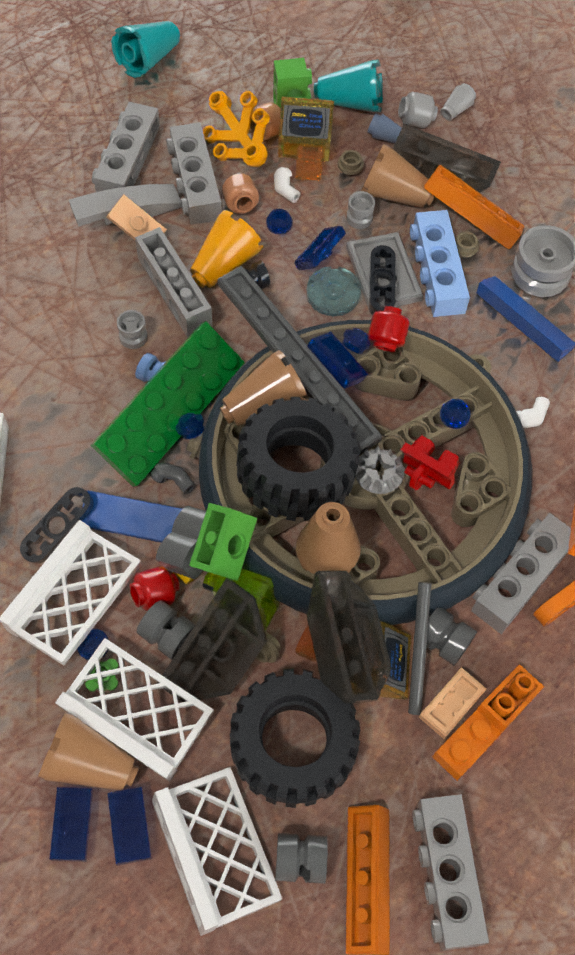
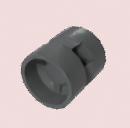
[137,600,198,661]
[427,608,477,666]
[275,833,328,884]

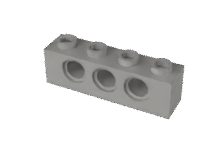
[92,102,160,192]
[166,122,222,225]
[135,227,213,338]
[471,513,571,635]
[412,794,489,951]

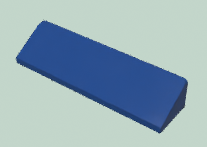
[476,276,575,362]
[82,490,182,543]

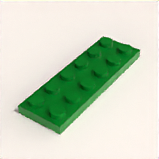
[90,321,245,487]

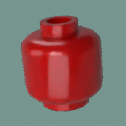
[368,306,410,352]
[129,566,179,611]

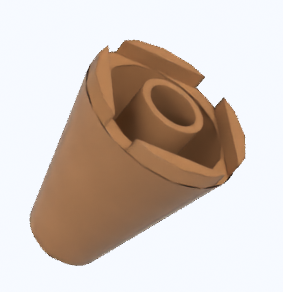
[361,144,435,208]
[220,350,309,426]
[296,502,361,580]
[38,713,139,791]

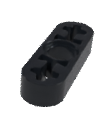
[369,245,396,315]
[20,487,94,563]

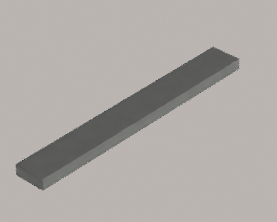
[218,266,382,454]

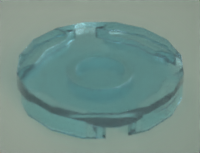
[306,266,361,317]

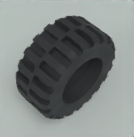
[236,397,361,521]
[230,669,361,808]

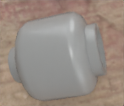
[398,92,438,129]

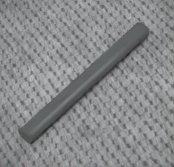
[408,582,432,715]

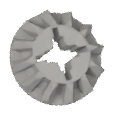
[355,446,405,494]

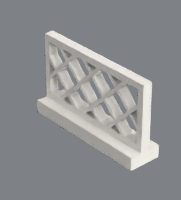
[0,520,142,666]
[55,638,214,782]
[152,767,282,936]

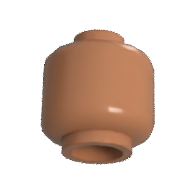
[249,102,284,140]
[222,174,259,214]

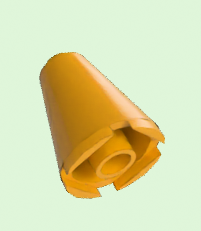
[190,210,263,288]

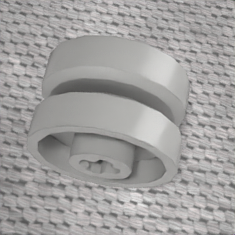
[511,225,575,297]

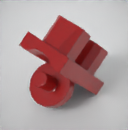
[400,435,460,490]

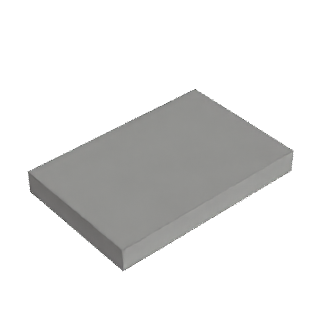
[346,232,423,312]

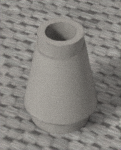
[440,83,476,121]

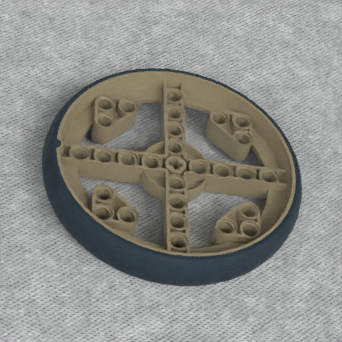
[199,320,532,626]

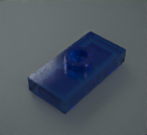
[294,226,346,270]
[307,331,368,389]
[49,787,93,862]
[107,787,152,866]

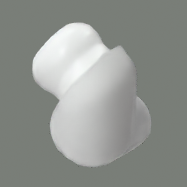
[274,167,301,203]
[516,397,550,428]

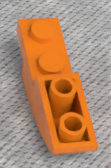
[432,664,545,781]

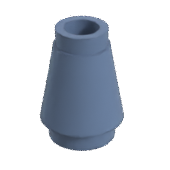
[367,113,407,145]

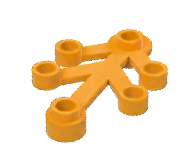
[203,91,270,167]

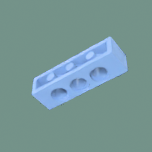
[410,210,470,317]

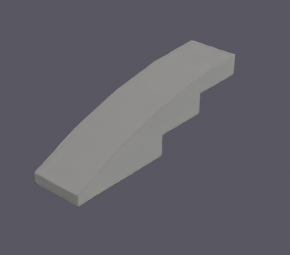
[69,184,182,227]

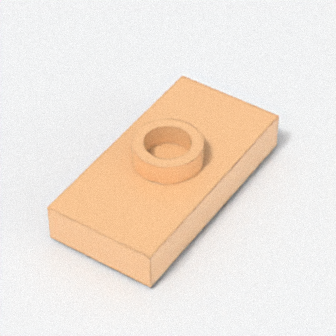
[106,194,167,240]
[419,667,487,739]

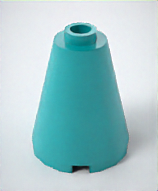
[111,21,180,78]
[314,59,383,113]

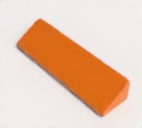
[424,165,524,249]
[346,805,390,955]

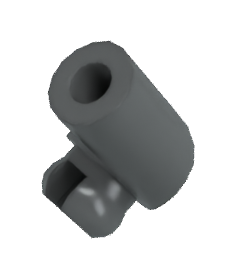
[151,462,196,494]

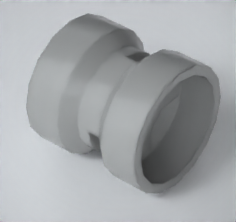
[347,191,375,229]
[117,310,148,349]

